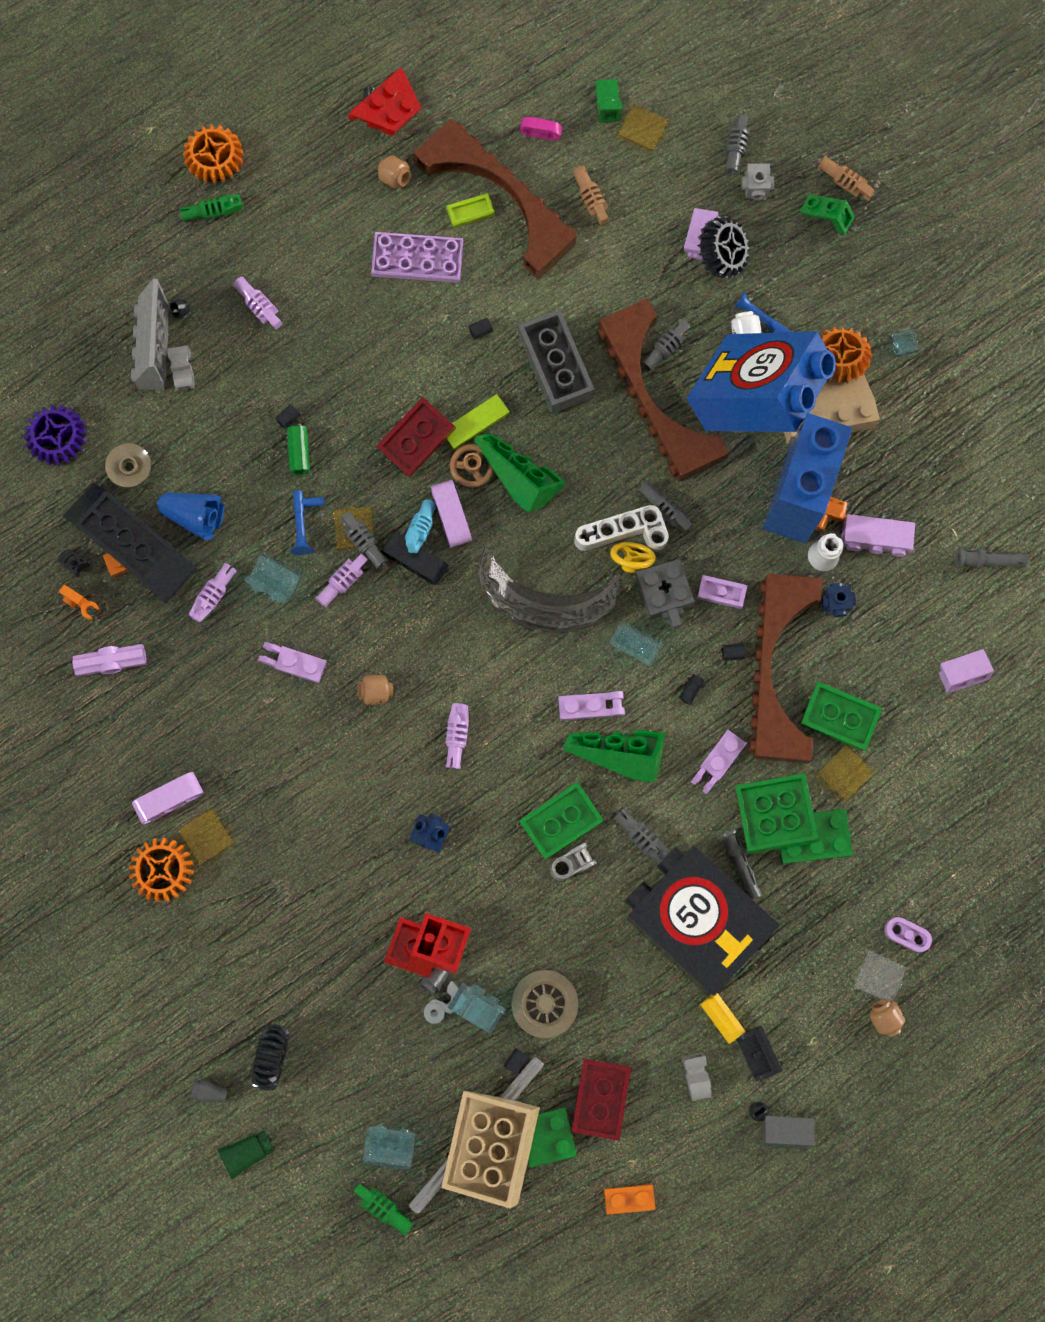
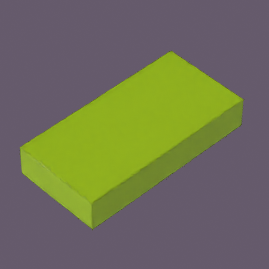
[446,193,495,229]

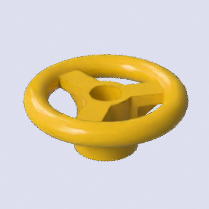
[610,542,656,573]

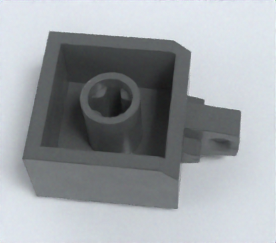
[634,559,695,630]

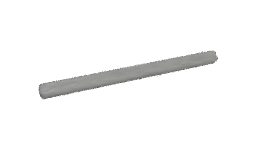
[409,1057,544,1214]

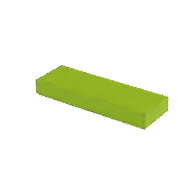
[446,394,510,450]

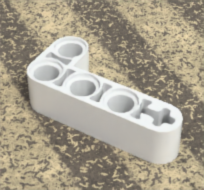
[574,505,669,552]

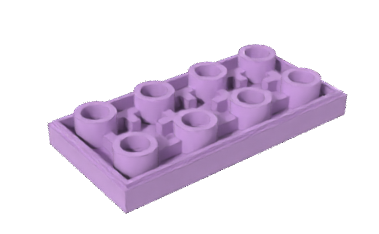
[371,232,463,283]

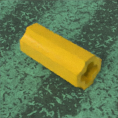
[700,993,746,1044]

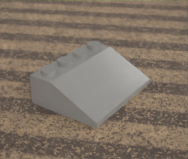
[131,279,169,390]

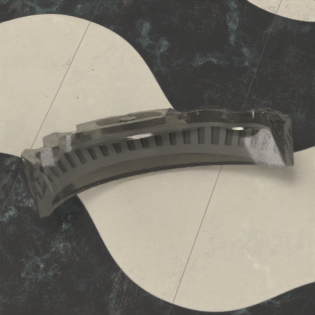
[477,547,621,633]

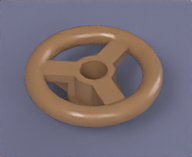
[450,444,494,488]

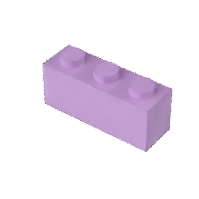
[841,514,915,557]

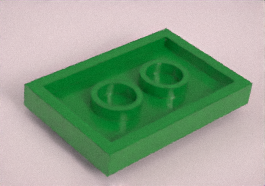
[800,681,883,752]
[519,782,604,860]
[780,809,853,864]

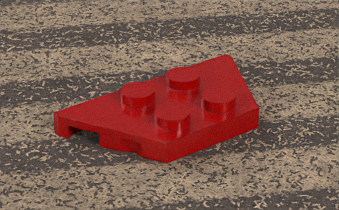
[347,67,421,136]

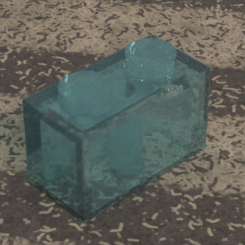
[609,622,664,666]
[448,983,506,1034]

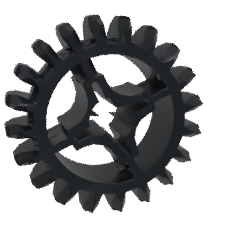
[697,216,750,278]
[252,1024,289,1091]

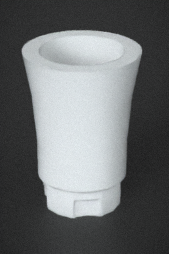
[808,533,843,571]

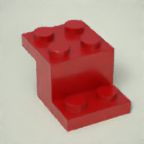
[384,913,471,978]

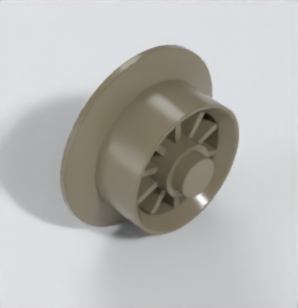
[511,970,578,1038]

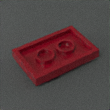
[376,397,456,478]
[571,1059,631,1141]

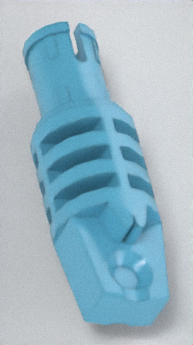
[405,499,436,553]

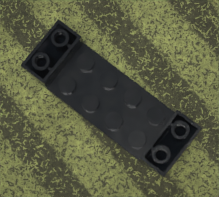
[63,482,196,604]

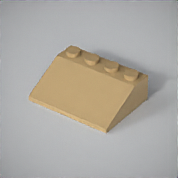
[784,375,880,445]
[441,1091,540,1208]

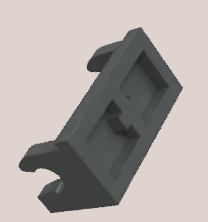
[762,1116,814,1149]

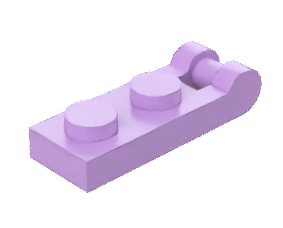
[558,691,625,721]

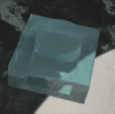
[890,329,920,358]

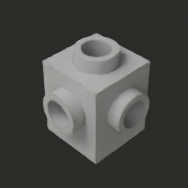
[741,164,774,200]

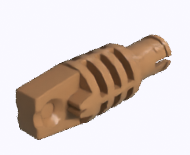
[818,156,875,201]
[572,166,609,226]

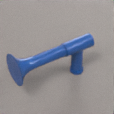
[733,290,791,333]
[290,490,324,555]

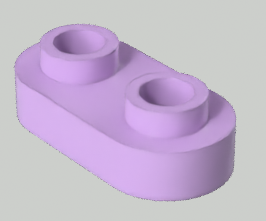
[885,917,932,952]

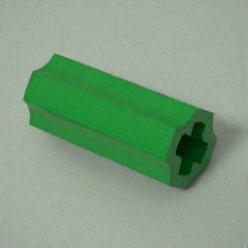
[287,425,310,475]

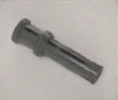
[956,547,1028,569]
[719,828,762,899]

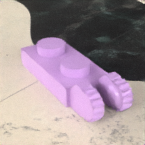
[258,642,327,683]
[691,730,747,794]

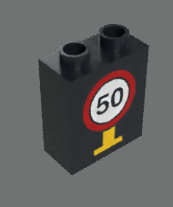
[625,845,780,999]

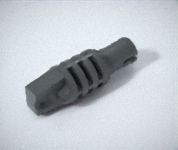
[724,114,750,175]
[640,320,690,372]
[638,481,692,534]
[340,512,388,569]
[614,808,669,864]

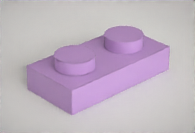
[697,575,747,609]

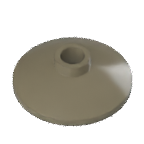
[105,443,151,488]

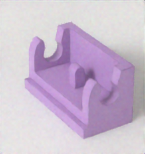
[684,208,719,260]
[939,649,994,694]

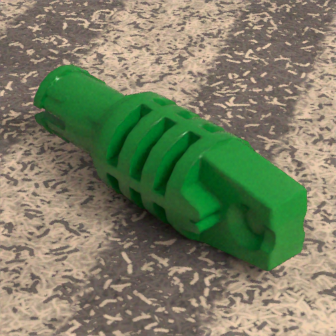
[180,194,243,222]
[353,1184,414,1236]

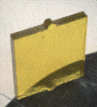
[619,105,668,152]
[334,506,374,550]
[818,745,873,801]
[179,809,234,865]

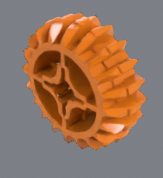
[183,124,244,185]
[819,327,872,384]
[129,838,194,902]

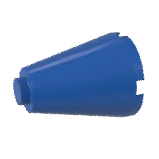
[157,492,224,540]

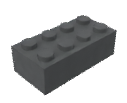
[518,310,594,414]

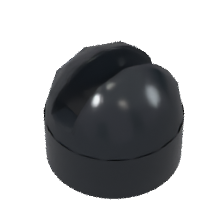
[170,299,189,318]
[749,1101,769,1122]

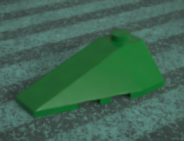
[474,433,566,512]
[563,730,665,782]

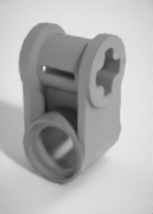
[550,843,597,881]

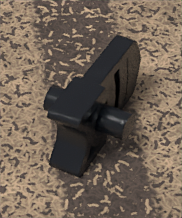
[57,549,90,577]

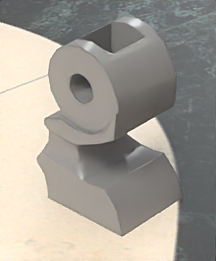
[167,345,195,391]
[424,981,467,1024]
[681,1052,712,1102]

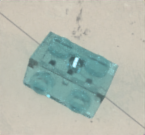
[245,554,303,603]
[362,1125,416,1170]

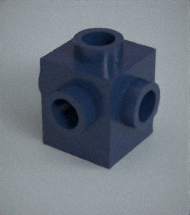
[821,583,856,617]
[409,813,450,853]

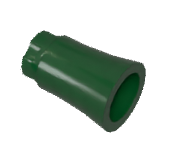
[218,1130,274,1180]

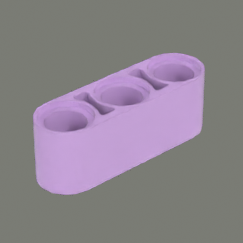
[430,480,472,548]
[132,772,204,824]

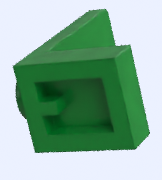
[596,79,622,122]
[800,194,855,234]

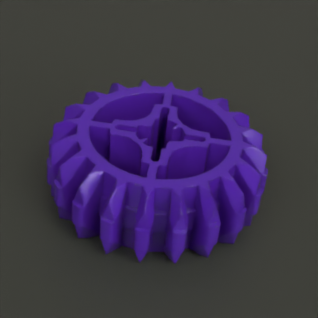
[24,404,87,466]

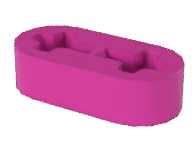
[520,117,562,141]

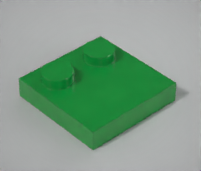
[528,1107,577,1168]

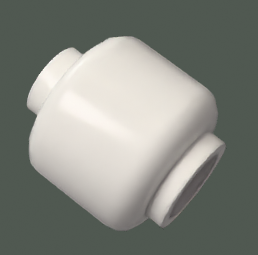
[731,311,762,334]

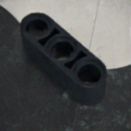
[381,532,449,585]

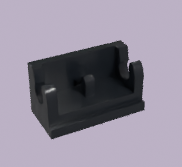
[736,1026,783,1082]

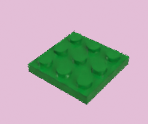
[735,773,819,854]

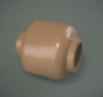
[378,155,411,189]
[358,675,393,705]
[869,999,905,1037]

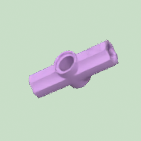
[72,644,147,677]

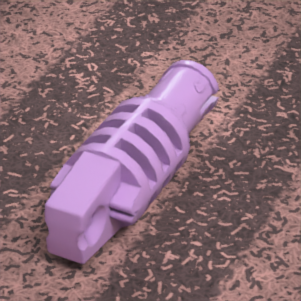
[233,276,283,330]
[315,554,368,608]
[188,563,237,623]
[445,703,469,769]

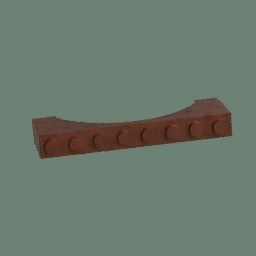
[414,118,577,280]
[597,298,729,482]
[749,573,823,764]

